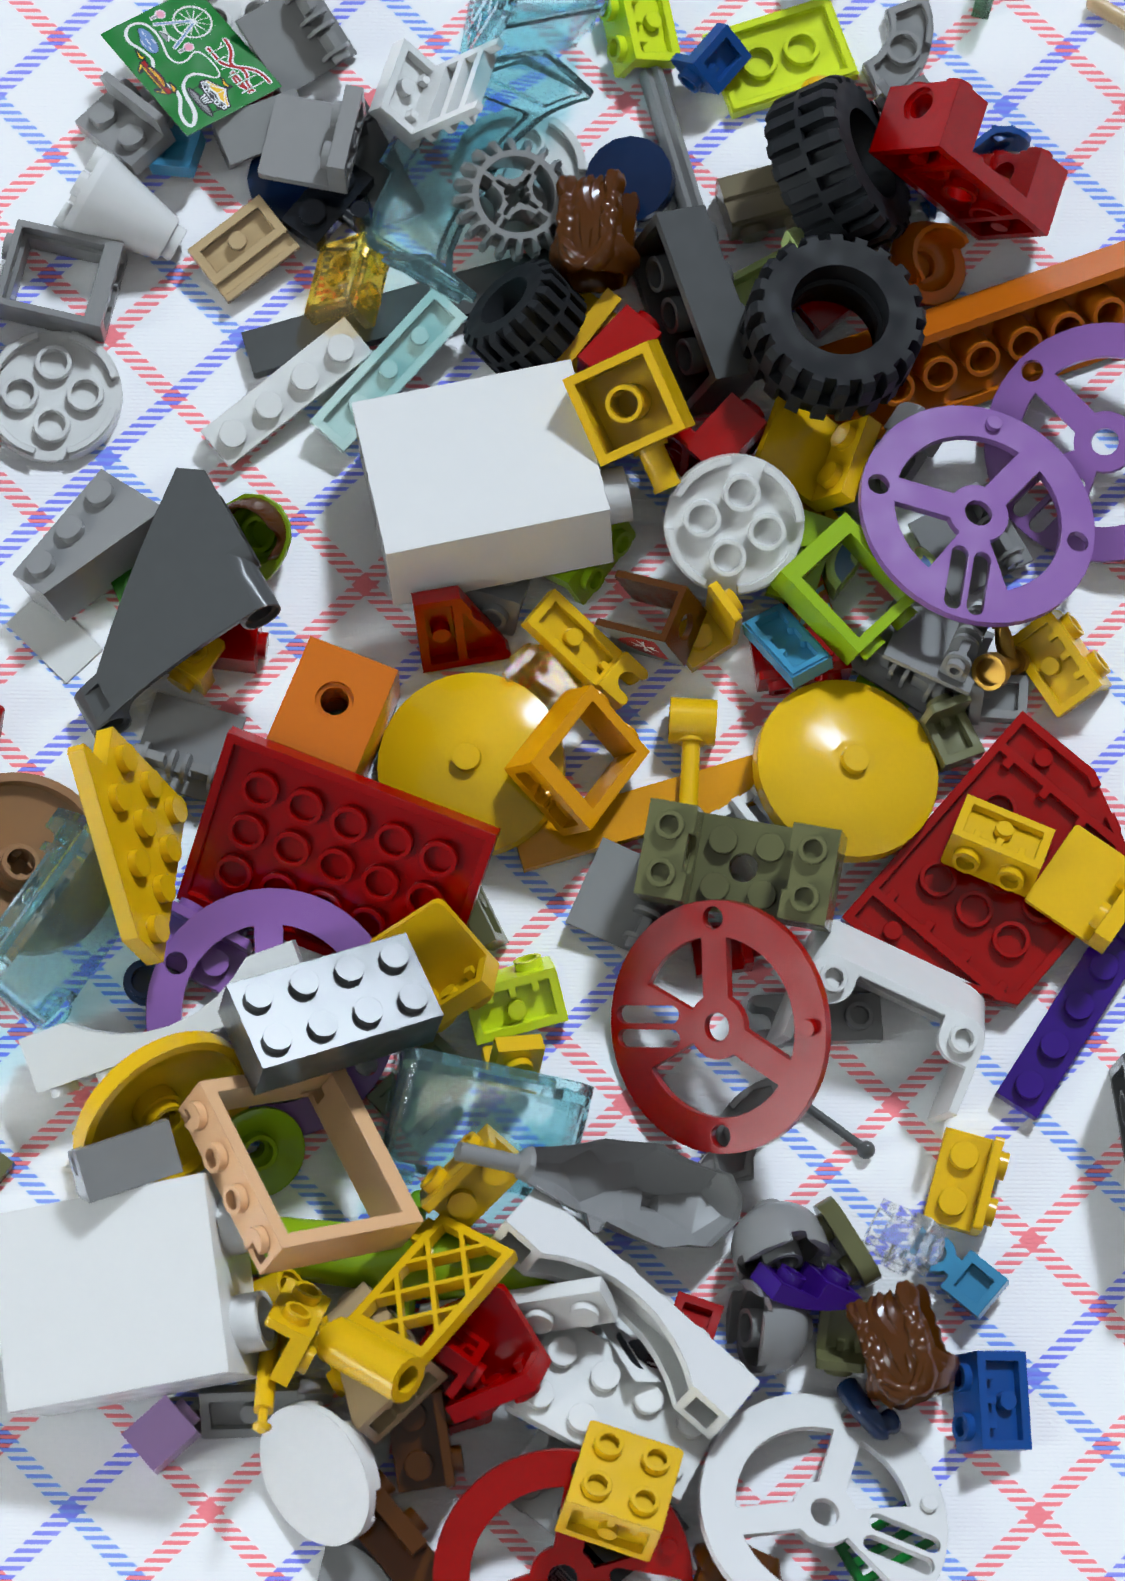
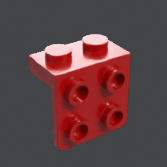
[423,1283,552,1424]

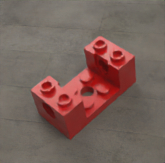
[869,78,1068,241]
[577,304,767,477]

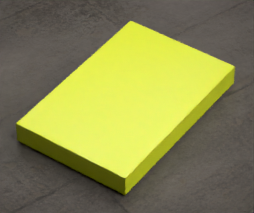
[702,0,859,120]

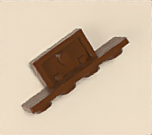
[358,1468,435,1581]

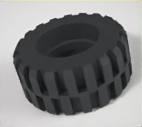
[764,75,912,249]
[740,233,926,421]

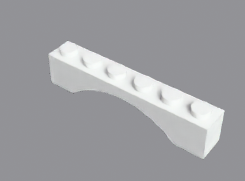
[18,940,303,1099]
[491,1185,761,1440]

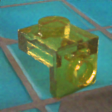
[502,643,584,711]

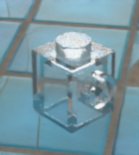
[862,1198,947,1277]

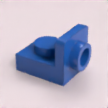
[670,23,752,95]

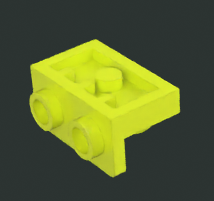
[598,0,681,78]
[467,953,569,1046]

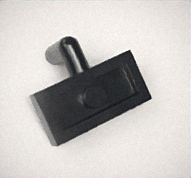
[281,164,375,252]

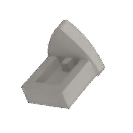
[966,674,1029,725]

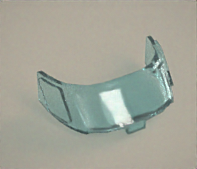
[365,50,594,304]

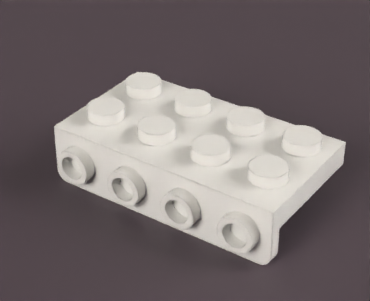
[504,1327,713,1505]

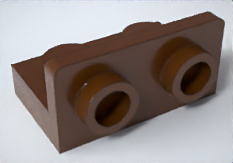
[389,1384,465,1493]

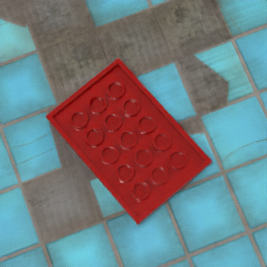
[176,726,501,956]

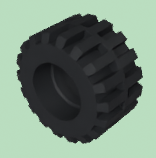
[463,259,587,374]

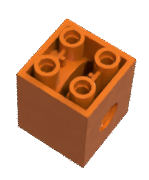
[266,636,401,777]

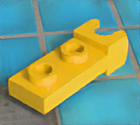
[521,588,648,711]

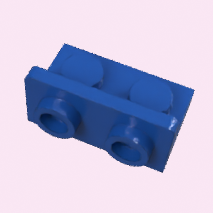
[952,1351,1032,1453]

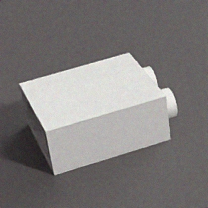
[351,359,633,606]
[0,1173,278,1417]

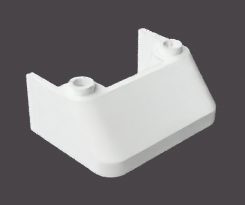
[766,920,985,1124]

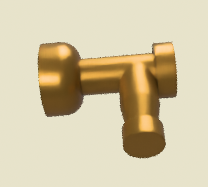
[971,626,1030,691]

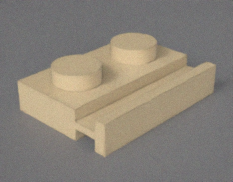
[187,194,300,304]

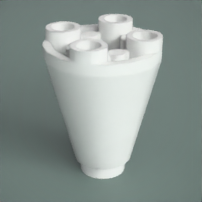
[53,146,188,261]

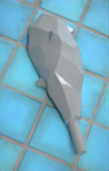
[454,1138,743,1249]

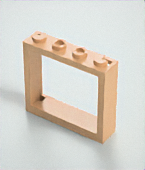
[178,1068,424,1275]

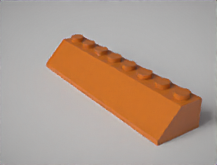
[818,240,1125,440]

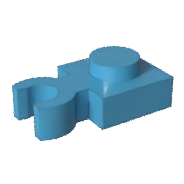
[148,121,207,178]
[920,1235,1010,1321]

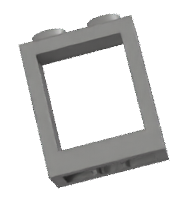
[0,219,128,343]

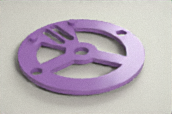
[984,322,1125,563]
[858,405,1095,627]
[146,888,390,1136]

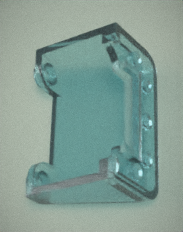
[0,807,120,1031]
[380,1047,594,1207]

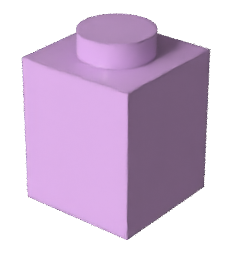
[121,1395,202,1475]

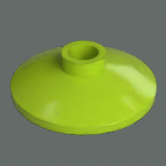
[231,1106,305,1196]

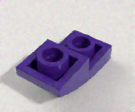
[750,1261,863,1311]

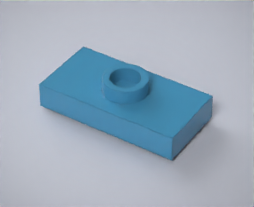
[742,602,833,689]

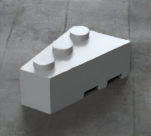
[12,469,159,622]

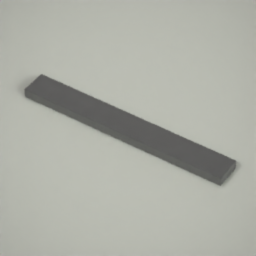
[241,248,549,379]

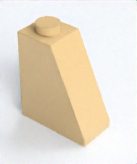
[327,1281,449,1444]

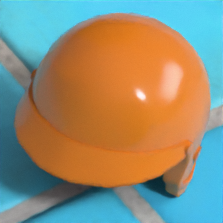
[889,221,969,306]

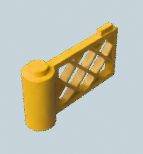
[317,1213,518,1403]

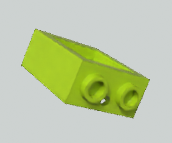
[770,512,917,666]

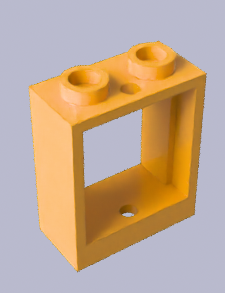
[504,684,650,836]

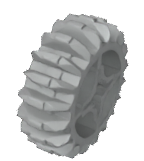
[451,137,568,262]

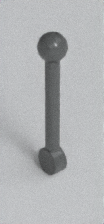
[807,1105,875,1159]

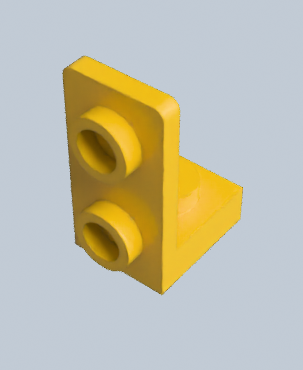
[679,581,744,673]

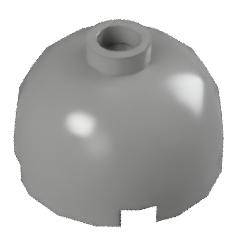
[731,1198,831,1280]
[726,1279,813,1377]

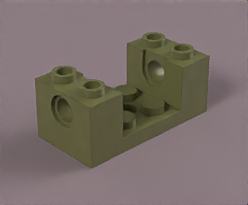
[633,798,848,933]

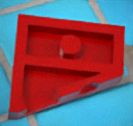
[411,585,512,673]

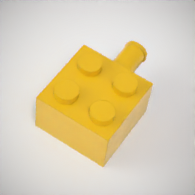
[562,339,696,495]

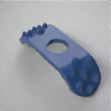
[920,124,1031,221]

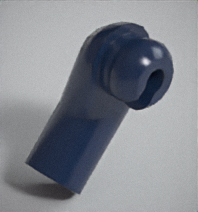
[836,1377,901,1441]

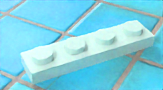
[309,286,468,453]

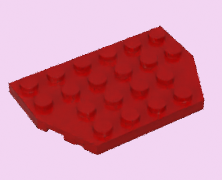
[840,711,1125,1009]

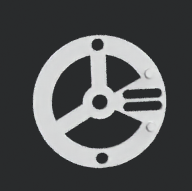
[697,1393,949,1581]

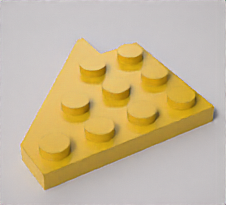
[67,726,188,966]

